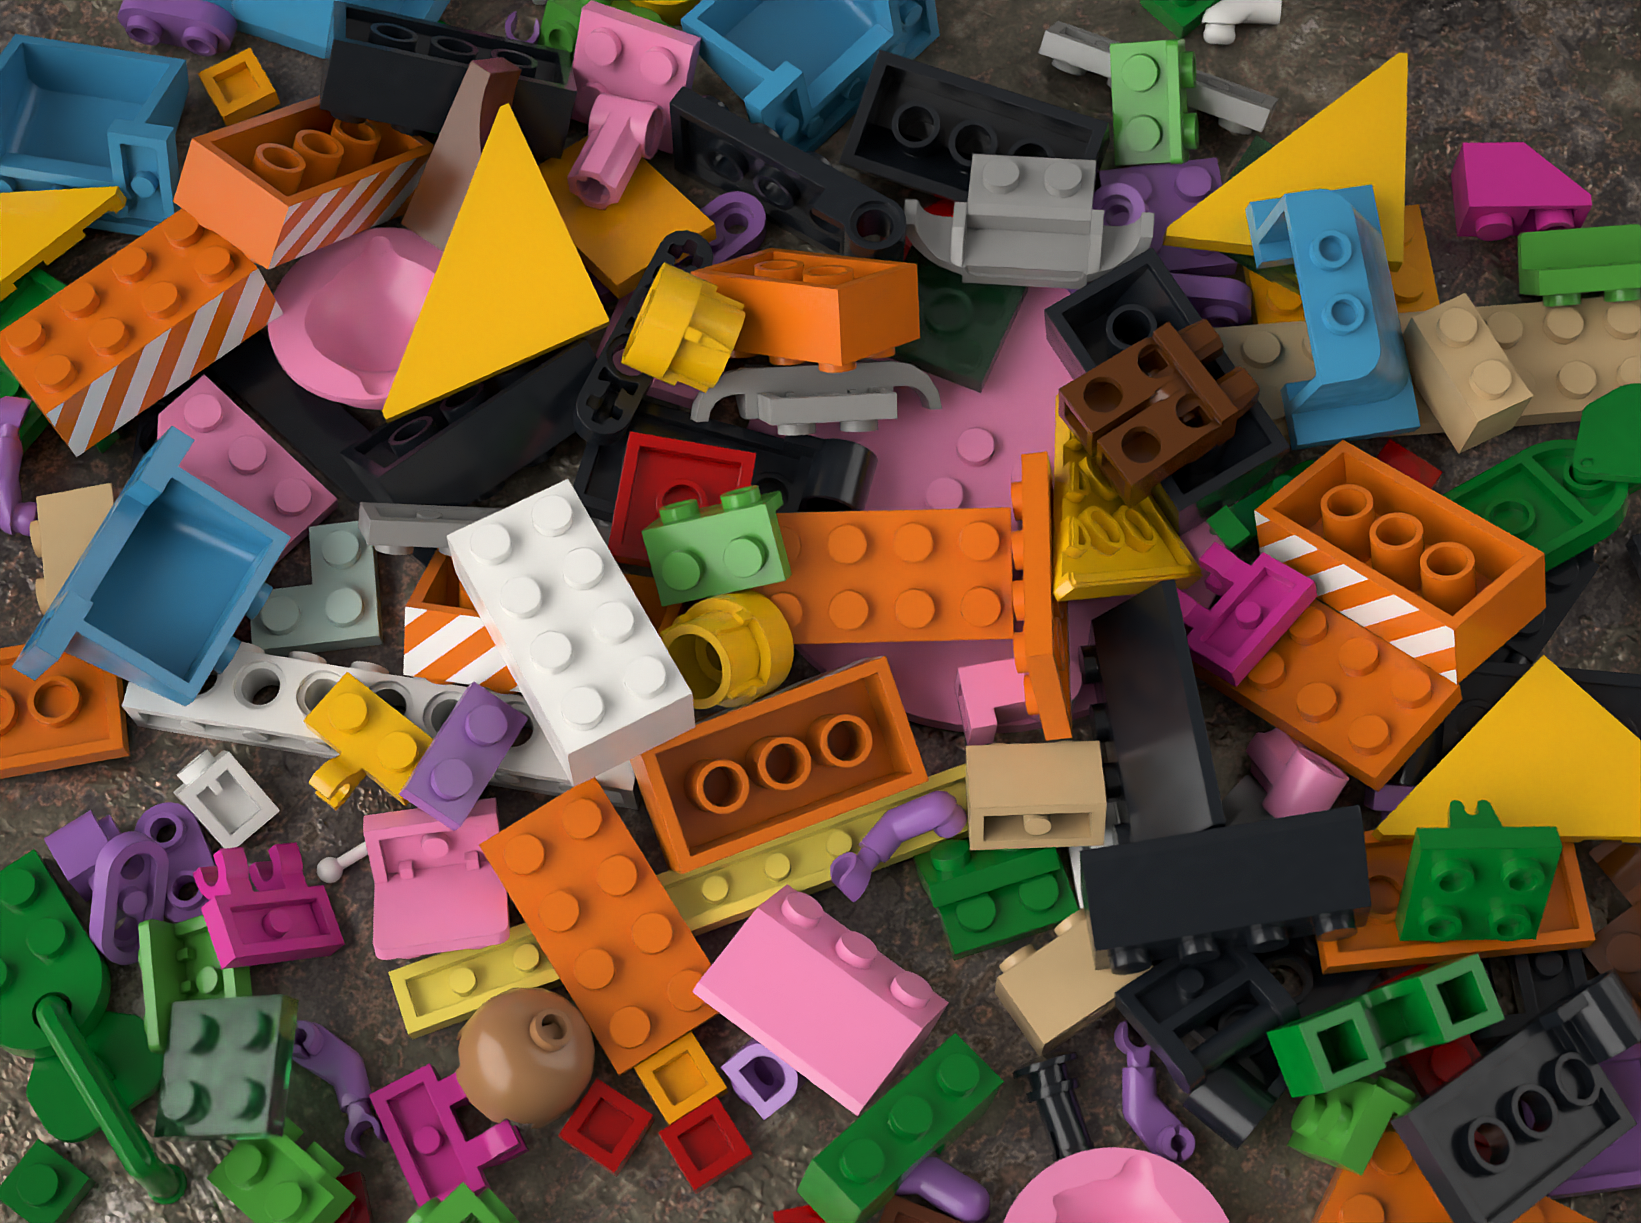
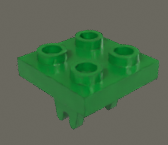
[1395,800,1563,942]

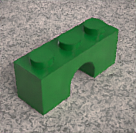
[1266,953,1505,1098]
[797,1033,1004,1223]

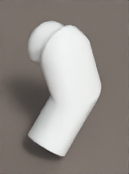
[1202,0,1282,44]

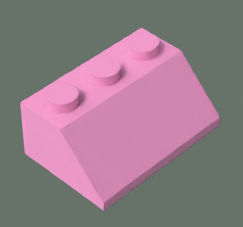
[693,884,949,1116]

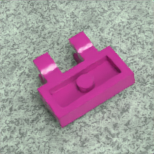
[1177,542,1318,687]
[193,842,345,969]
[369,1063,529,1208]

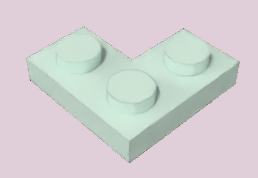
[251,521,383,657]

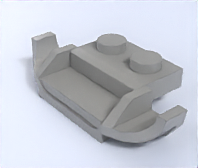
[904,154,1155,289]
[690,358,942,435]

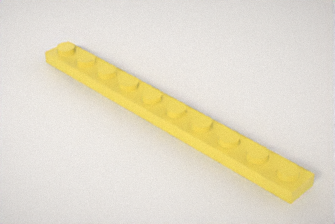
[388,763,969,1040]

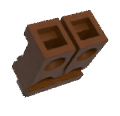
[1058,319,1260,509]

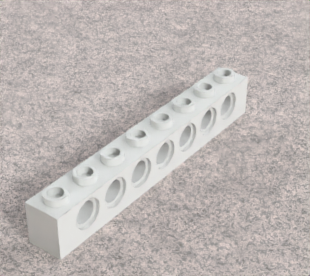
[122,641,641,810]

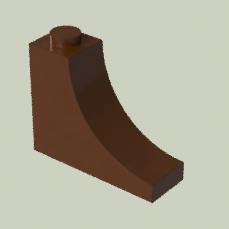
[401,57,522,252]

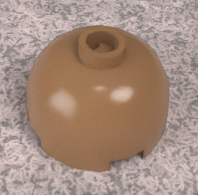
[456,988,595,1129]

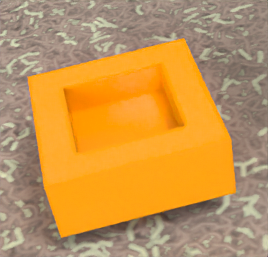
[197,48,281,127]
[634,1031,728,1126]

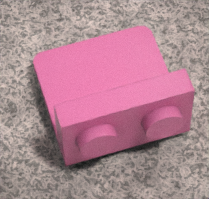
[363,798,510,960]

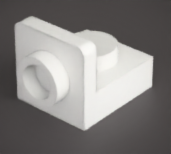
[173,750,280,849]

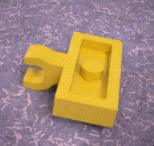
[303,672,434,810]

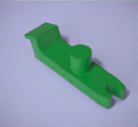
[1206,460,1314,552]

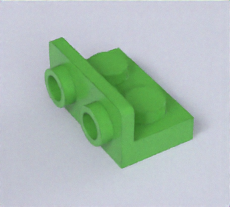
[1110,39,1199,165]
[207,1099,356,1223]

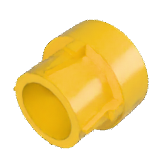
[621,262,745,393]
[659,589,794,709]

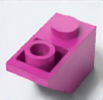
[1451,142,1592,241]

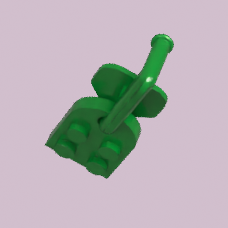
[1442,383,1641,572]
[0,849,187,1205]

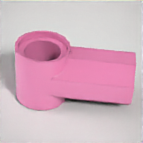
[567,93,664,210]
[1246,728,1349,818]

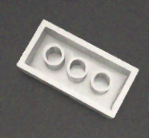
[446,479,695,787]

